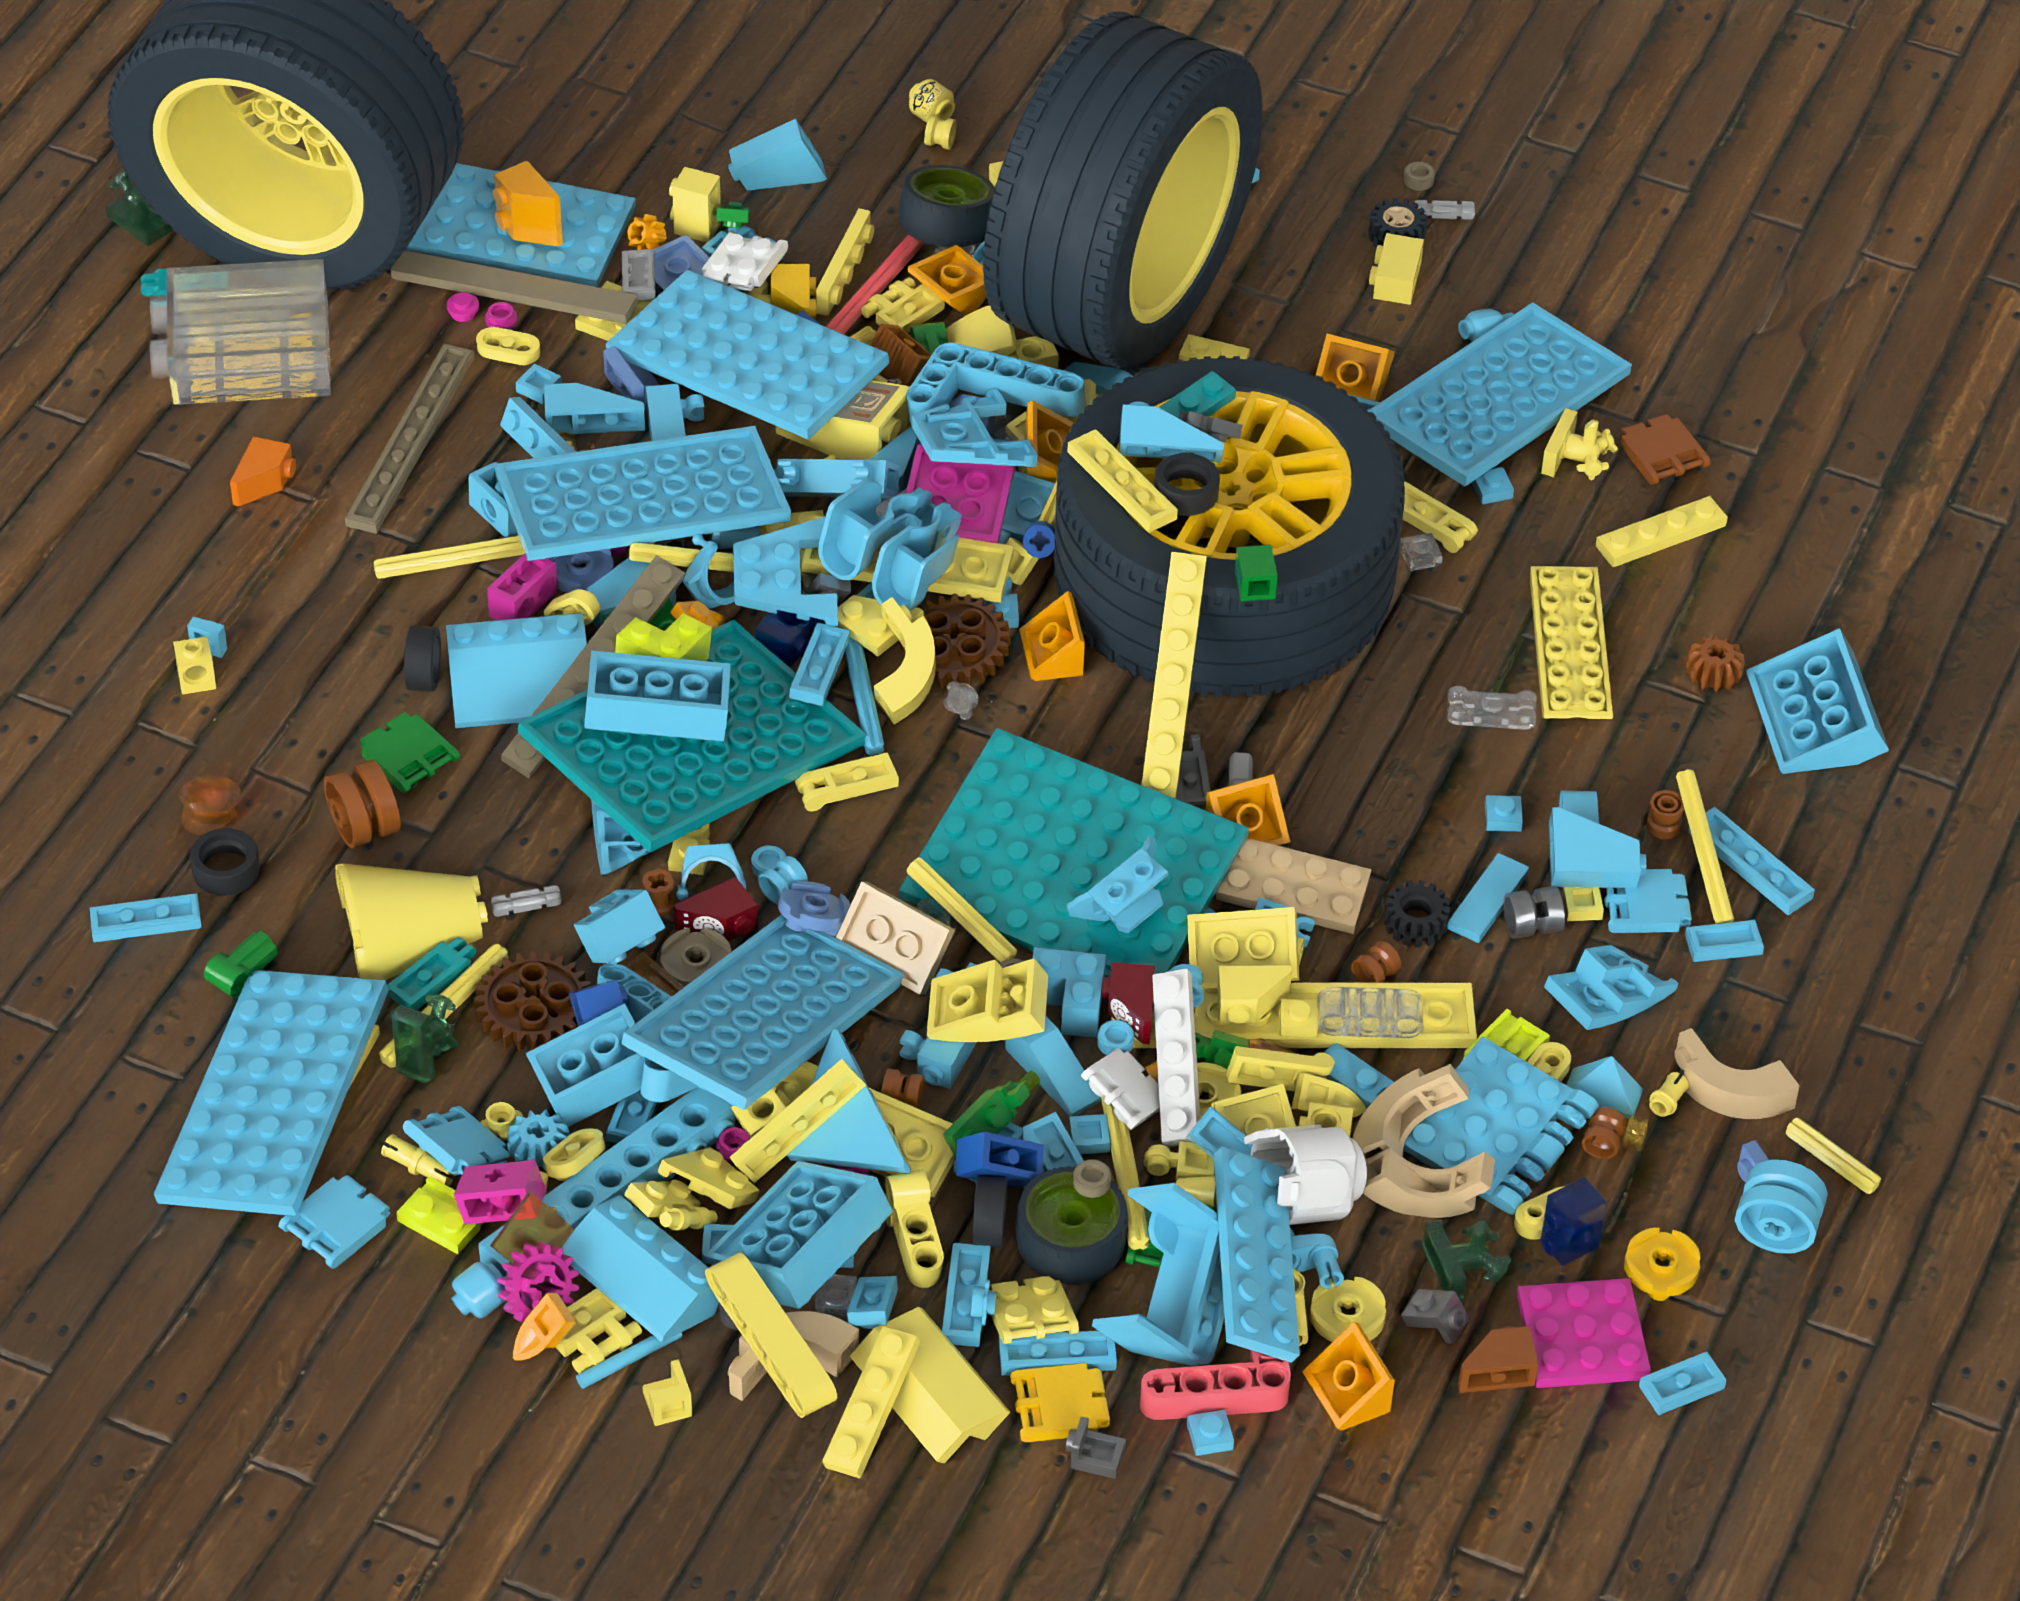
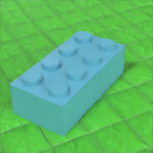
[584,650,731,741]

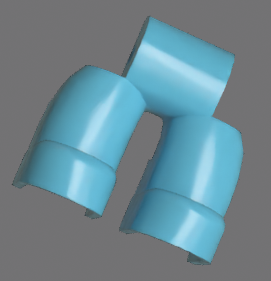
[818,480,962,611]

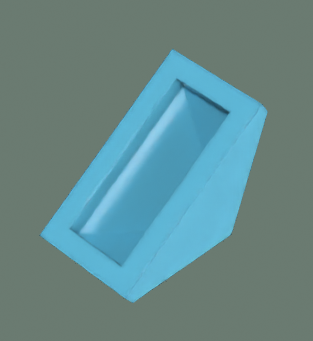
[1567,1056,1643,1120]

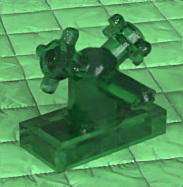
[106,171,172,246]
[391,995,459,1083]
[1422,1220,1511,1301]

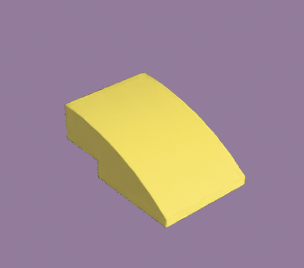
[927,958,1048,1042]

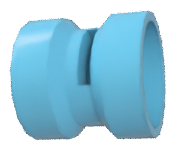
[758,856,808,904]

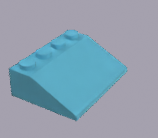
[446,613,587,728]
[1746,628,1889,774]
[704,1161,893,1309]

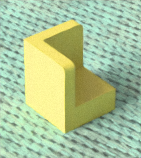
[643,1359,692,1426]

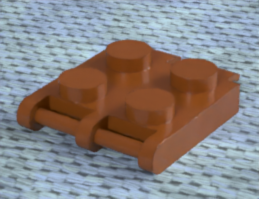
[1620,414,1710,485]

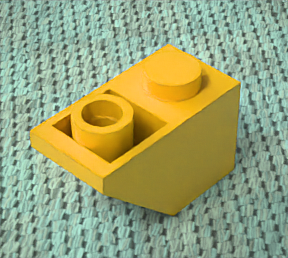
[771,264,816,318]

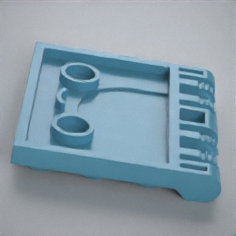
[1403,1036,1599,1215]

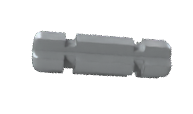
[1414,200,1475,220]
[491,885,561,917]

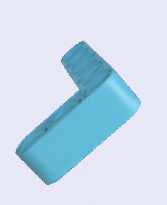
[907,342,1086,424]
[597,963,698,1102]

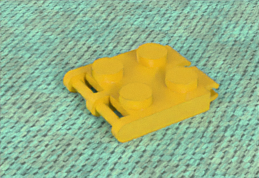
[1010,1363,1110,1442]

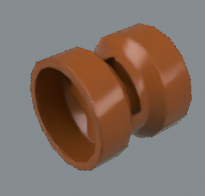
[1646,790,1684,839]
[1351,941,1402,983]
[881,1068,925,1109]
[1582,1107,1626,1159]

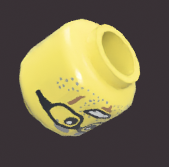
[909,79,955,123]

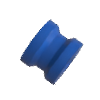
[1023,521,1055,558]

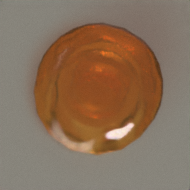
[178,775,241,835]

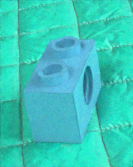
[469,462,518,537]

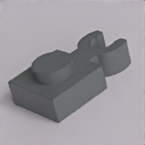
[1178,411,1243,443]

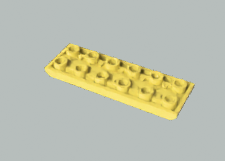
[1530,566,1613,719]

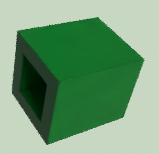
[1235,545,1278,602]

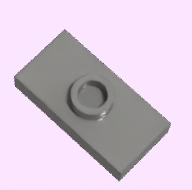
[622,249,656,300]

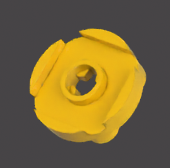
[1623,1228,1700,1301]

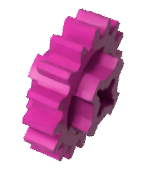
[497,1242,579,1323]

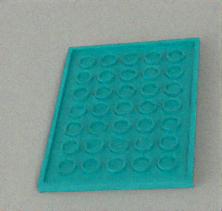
[518,620,867,853]
[899,728,1249,977]

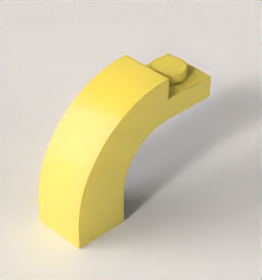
[874,597,936,725]

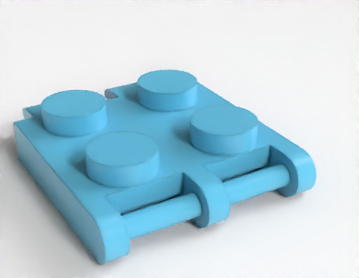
[1604,869,1692,933]
[403,1106,510,1175]
[279,1175,391,1269]

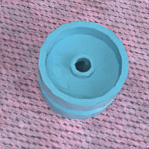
[1735,1160,1828,1253]

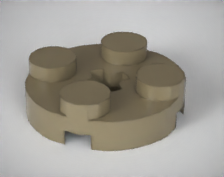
[660,928,731,989]

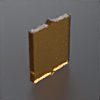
[490,1192,575,1264]

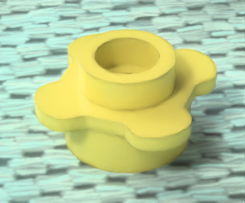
[480,1102,523,1140]

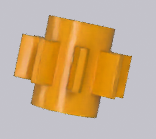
[627,214,667,250]

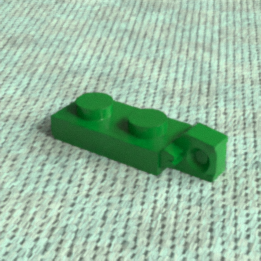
[943,1081,1030,1159]

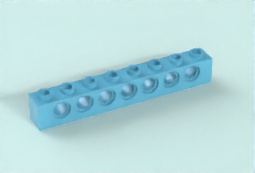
[478,1087,736,1277]

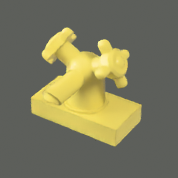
[1541,408,1618,480]

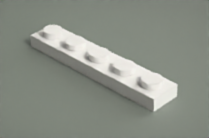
[1152,969,1200,1147]

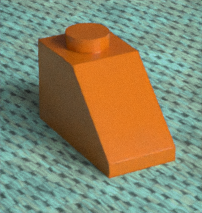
[230,436,296,506]

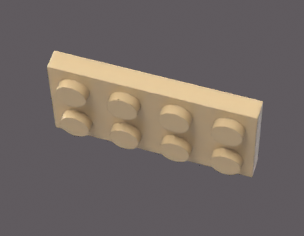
[1216,838,1371,934]

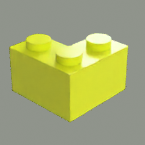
[615,613,712,661]

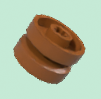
[323,759,401,848]

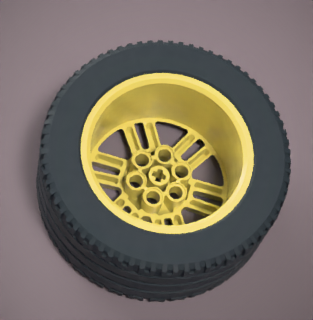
[107,0,464,291]
[983,11,1263,371]

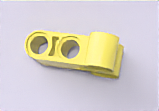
[885,1169,944,1288]

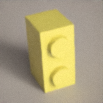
[669,167,721,243]
[1369,233,1424,305]

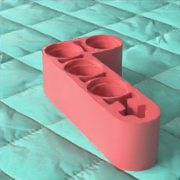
[1140,1350,1291,1420]

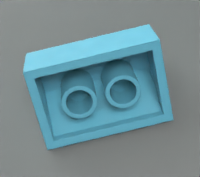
[526,1003,645,1127]

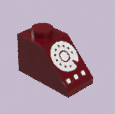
[674,877,758,941]
[1102,962,1155,1045]

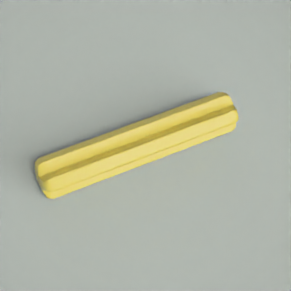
[1786,1118,1881,1194]

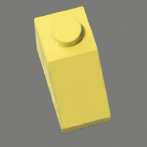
[1217,965,1292,1024]

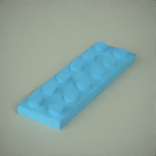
[1214,1147,1300,1363]

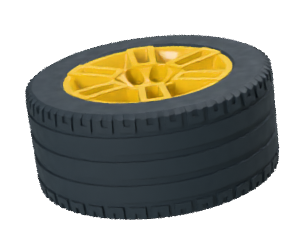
[1054,356,1405,697]

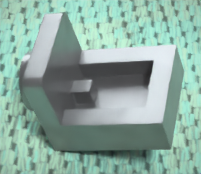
[803,573,851,606]
[1401,1289,1469,1344]
[1065,1416,1126,1479]

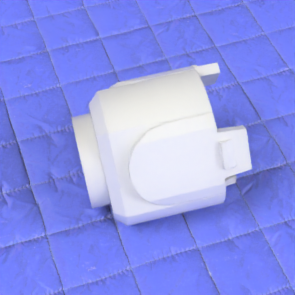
[1244,1124,1367,1225]

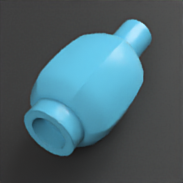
[1458,309,1514,342]

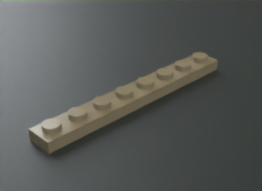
[501,555,685,779]

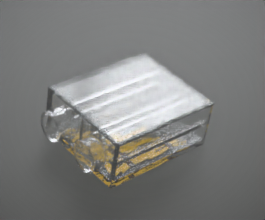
[150,259,331,405]

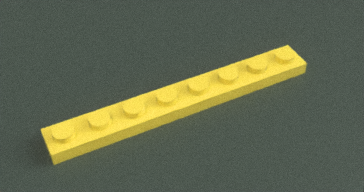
[1142,552,1207,799]

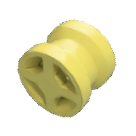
[924,115,956,150]

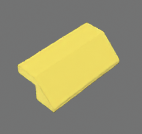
[850,1307,1010,1464]

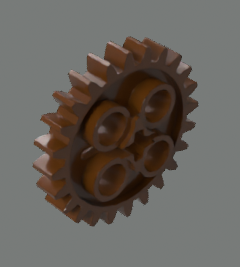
[900,593,1011,690]
[474,951,591,1052]

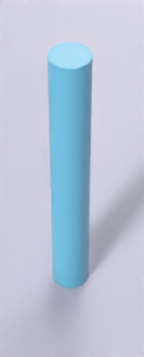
[576,1332,683,1389]

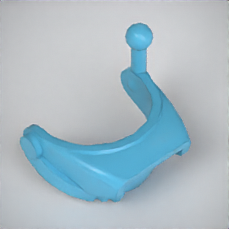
[683,534,735,609]
[676,843,746,901]

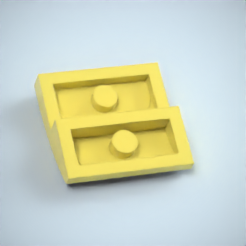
[946,306,1018,356]

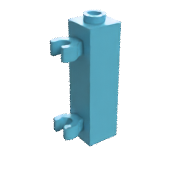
[646,384,704,441]
[774,459,900,498]
[899,962,977,1090]

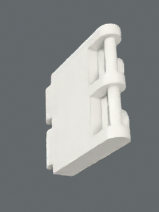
[702,232,788,291]
[1081,1048,1160,1130]

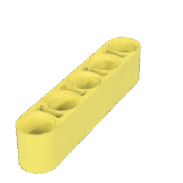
[705,1252,837,1418]

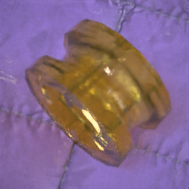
[1623,1115,1649,1151]

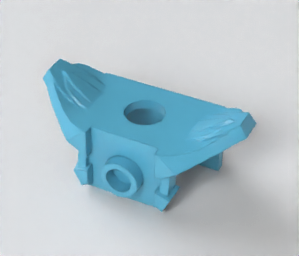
[1067,837,1169,934]

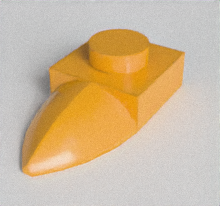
[670,601,725,630]
[513,1293,576,1360]

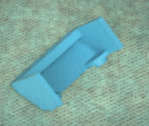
[1092,1183,1224,1366]

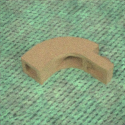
[1675,1028,1800,1119]
[1352,1064,1470,1160]
[1363,1148,1495,1218]
[728,1311,859,1401]

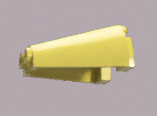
[335,864,488,980]

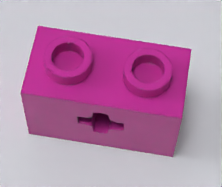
[454,1160,546,1224]

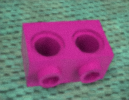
[487,553,558,621]

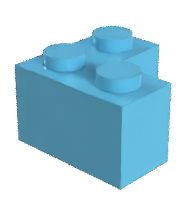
[573,889,665,965]
[1032,947,1106,1038]

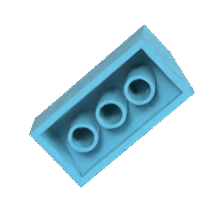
[560,1195,719,1342]

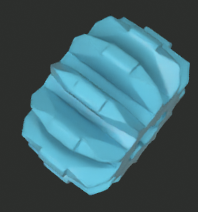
[507,1109,570,1171]

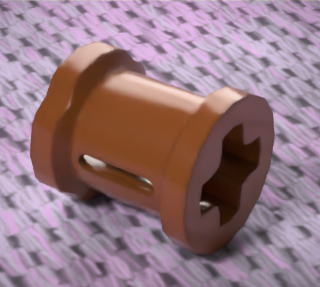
[642,869,675,916]

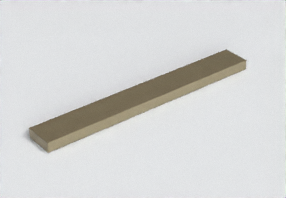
[390,250,639,324]
[345,343,474,534]

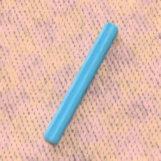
[844,637,884,756]

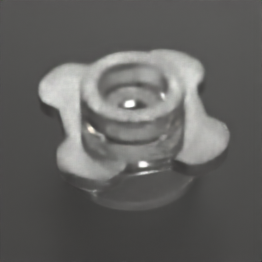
[943,681,978,720]

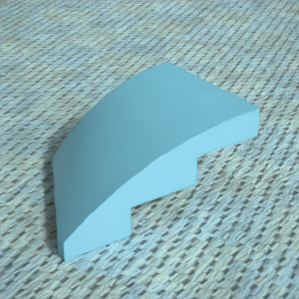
[591,799,650,876]
[1544,945,1679,1030]

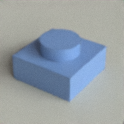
[1737,1140,1769,1182]

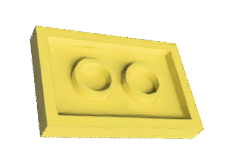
[1187,907,1300,983]

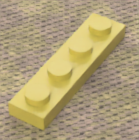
[816,208,874,316]
[1067,429,1178,533]
[1596,496,1728,568]
[730,1059,866,1183]
[822,1326,921,1479]

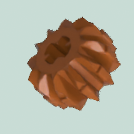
[1686,635,1745,692]

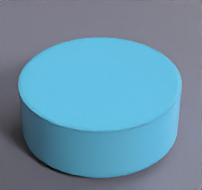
[751,845,786,877]
[1097,1020,1134,1055]

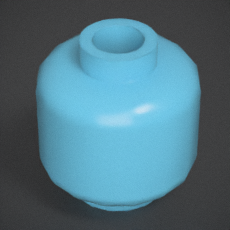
[451,1262,505,1318]

